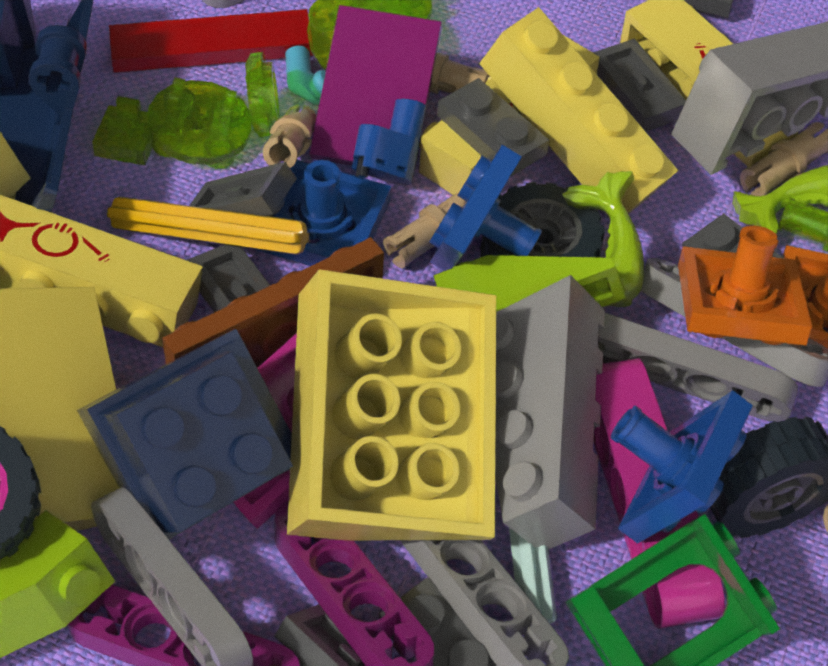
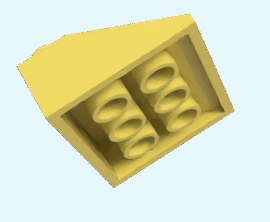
[287,269,496,541]
[0,287,119,531]

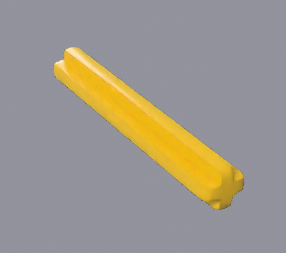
[107,196,309,255]

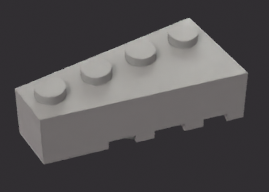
[671,21,828,175]
[495,275,605,550]

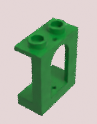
[565,514,780,666]

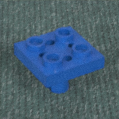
[429,145,542,271]
[252,160,392,266]
[611,390,753,544]

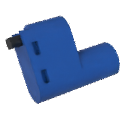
[351,99,426,185]

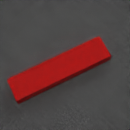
[109,9,313,73]

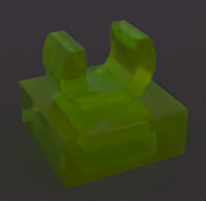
[92,96,160,166]

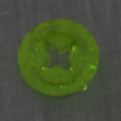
[245,52,280,137]

